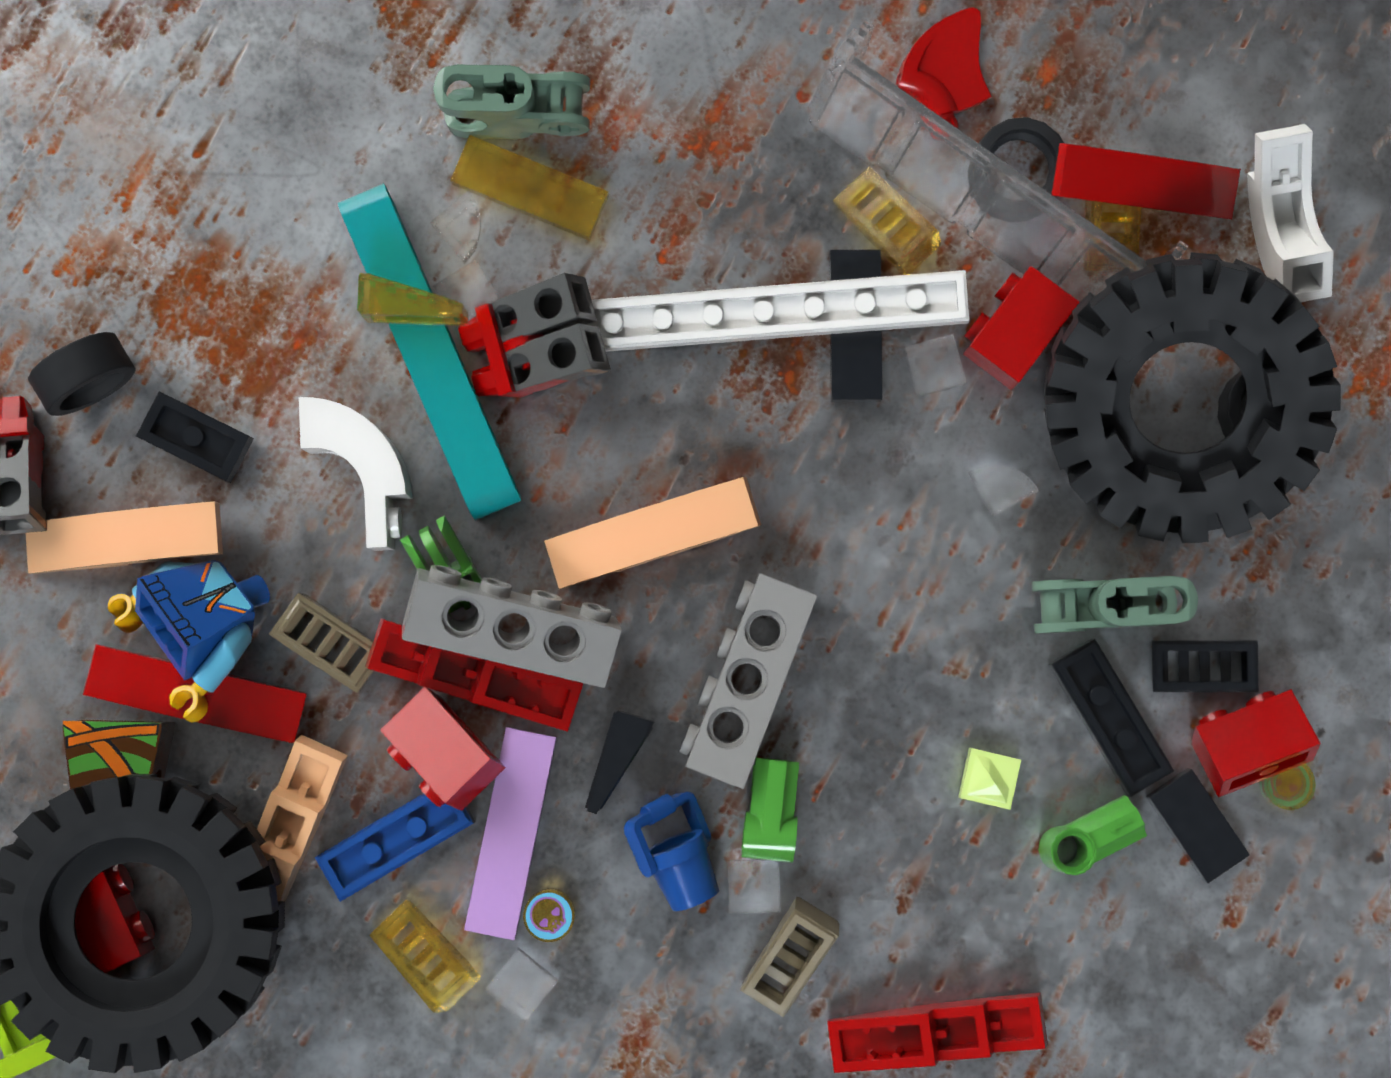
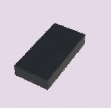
[1146,768,1250,884]

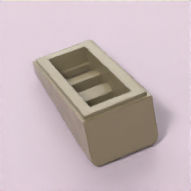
[269,593,374,693]
[740,897,840,1018]

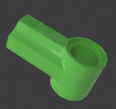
[741,757,799,863]
[1038,795,1147,875]

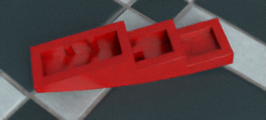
[1051,143,1241,220]
[365,618,583,732]
[82,644,307,744]
[827,992,1048,1073]

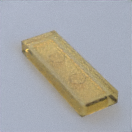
[450,135,609,241]

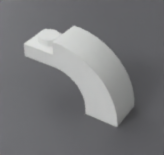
[1247,124,1333,302]
[299,397,413,551]

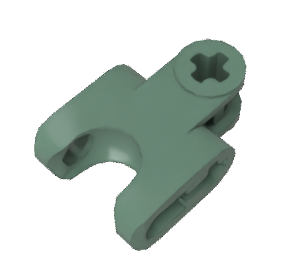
[433,64,591,139]
[1032,576,1198,634]

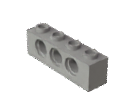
[402,565,622,688]
[680,573,818,789]

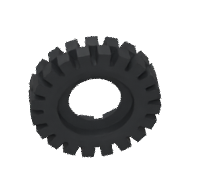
[1043,252,1341,544]
[0,774,285,1073]

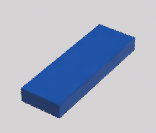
[315,793,475,902]

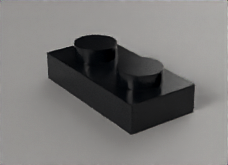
[136,391,254,483]

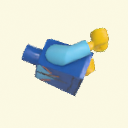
[108,560,270,723]

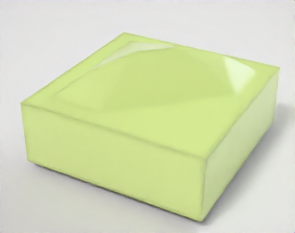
[958,748,1021,810]

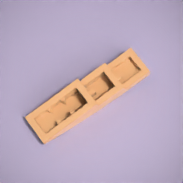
[544,477,761,589]
[25,501,223,574]
[257,735,348,901]

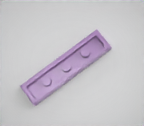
[464,727,557,940]

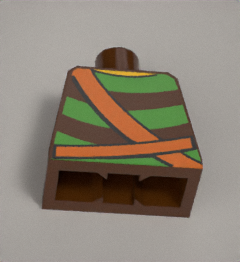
[62,720,175,789]

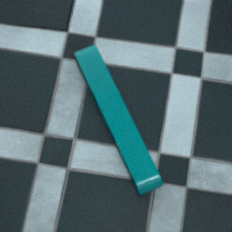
[337,183,522,521]

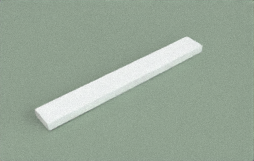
[587,270,969,352]

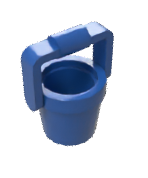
[624,792,719,911]

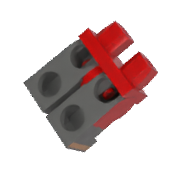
[458,273,611,398]
[0,396,47,535]

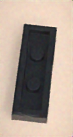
[829,250,882,402]
[1048,639,1174,797]

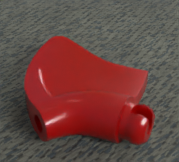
[894,7,992,138]

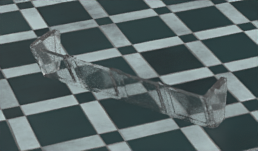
[808,20,1189,302]

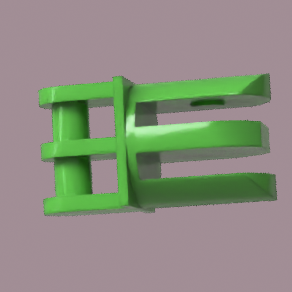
[400,515,482,617]

